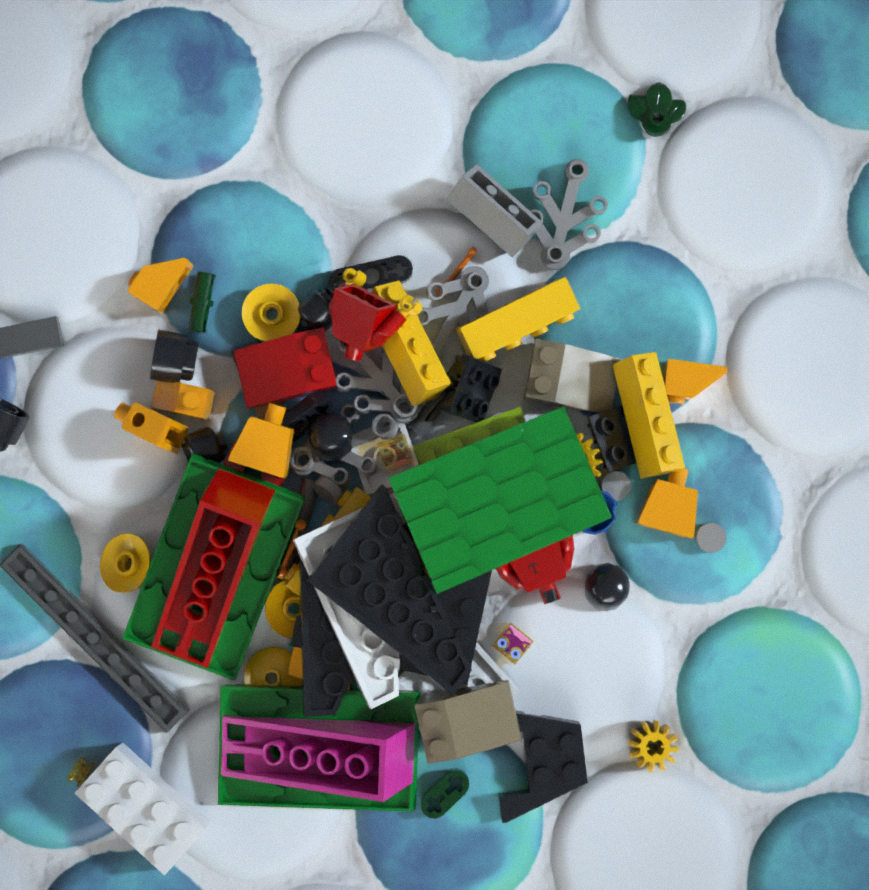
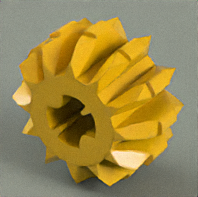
[627,720,679,772]

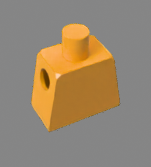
[114,402,190,455]
[228,403,294,478]
[634,468,698,539]

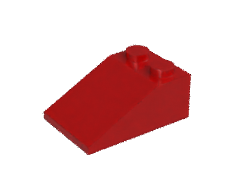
[234,327,337,409]

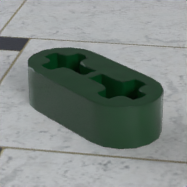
[421,768,469,819]

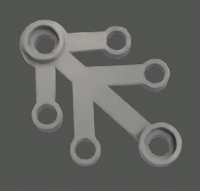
[530,159,608,270]
[421,266,489,363]
[336,339,420,423]
[289,404,398,487]

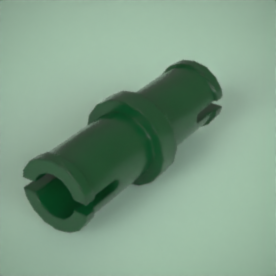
[187,271,216,333]

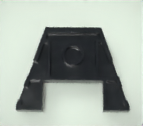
[498,710,588,823]

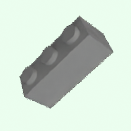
[447,164,543,257]

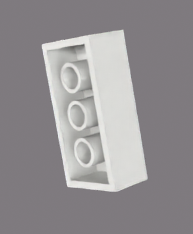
[75,743,211,876]

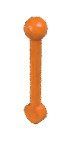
[435,247,478,297]
[276,519,307,579]

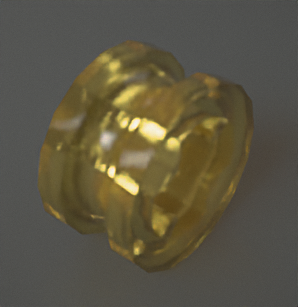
[67,756,95,787]

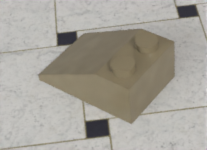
[523,338,621,414]
[415,680,522,764]

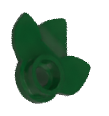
[628,82,686,137]

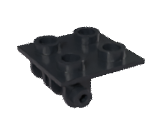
[441,354,502,423]
[587,406,637,473]

